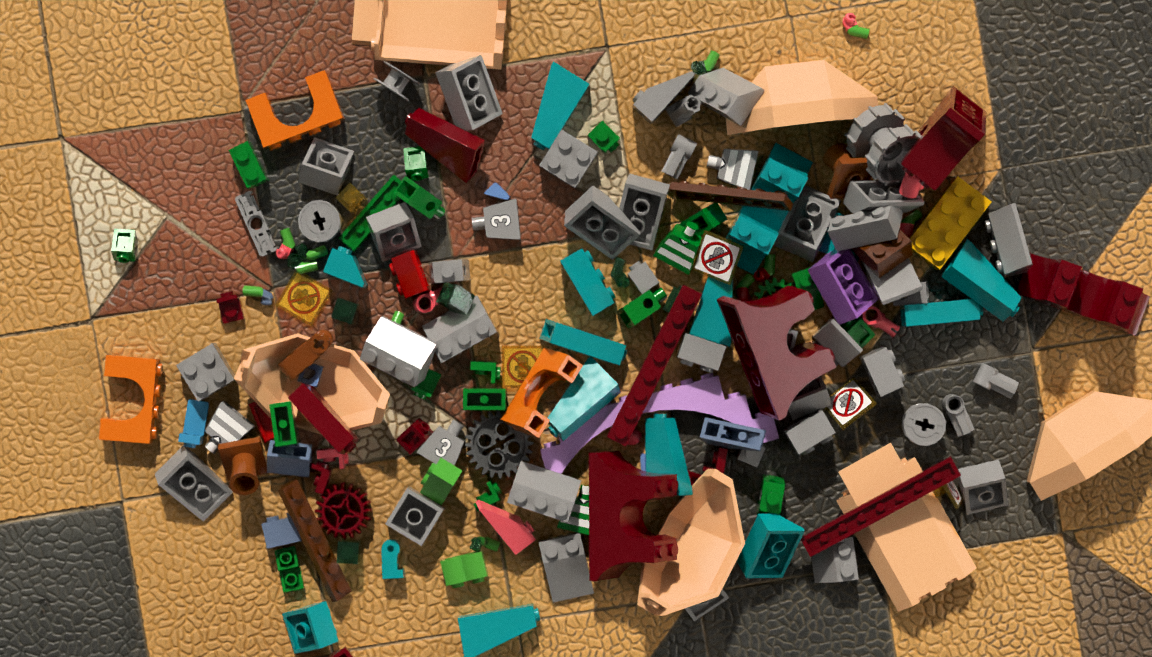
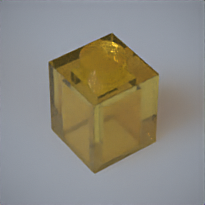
[336,183,367,213]

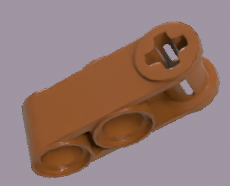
[277,330,333,381]

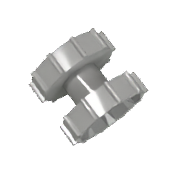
[845,103,921,186]

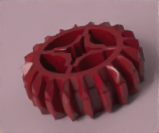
[315,482,372,540]

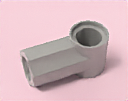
[666,95,701,127]
[661,134,697,179]
[973,363,1019,399]
[942,394,975,437]

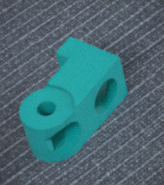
[381,539,405,579]

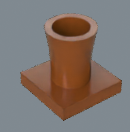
[823,143,874,199]
[218,436,268,495]

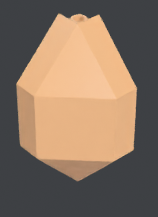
[725,60,878,135]
[234,334,390,435]
[1026,391,1152,501]
[637,469,745,616]

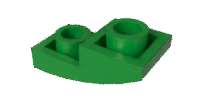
[274,546,305,594]

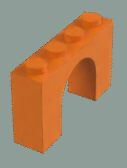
[246,70,345,151]
[500,348,583,438]
[99,355,163,444]

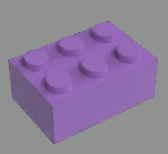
[808,249,879,325]

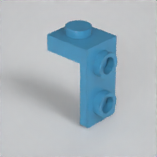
[178,399,209,448]

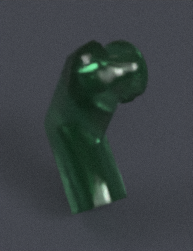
[611,257,630,288]

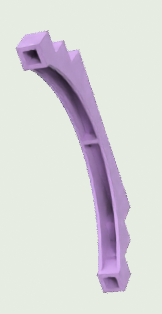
[540,373,779,474]

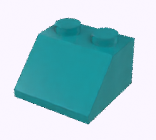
[323,246,368,288]
[282,601,339,654]

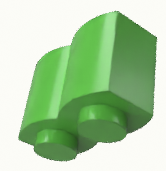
[440,550,488,589]

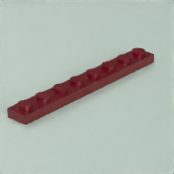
[607,285,702,446]
[801,456,961,557]

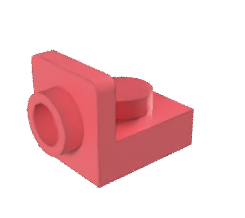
[316,448,349,469]

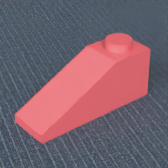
[475,500,536,555]

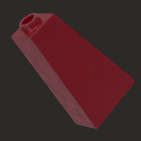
[405,108,485,183]
[288,383,359,454]

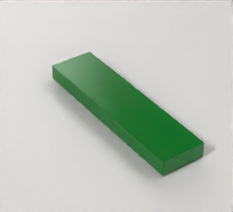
[339,175,401,252]

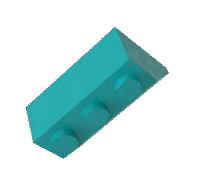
[560,249,616,316]
[737,514,805,578]

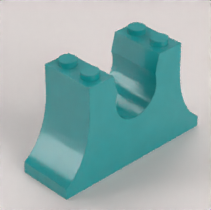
[724,143,813,275]

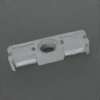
[235,191,278,257]

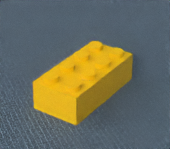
[909,176,992,270]

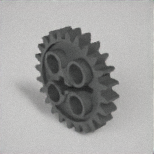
[464,410,533,479]

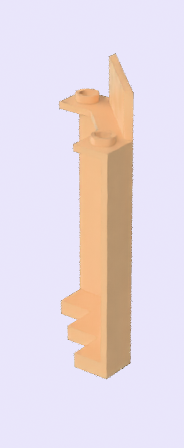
[352,0,508,70]
[836,443,976,612]

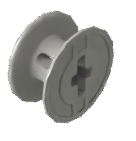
[373,61,420,102]
[298,200,342,243]
[902,403,946,446]

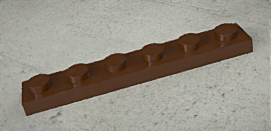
[669,181,793,211]
[278,480,352,602]

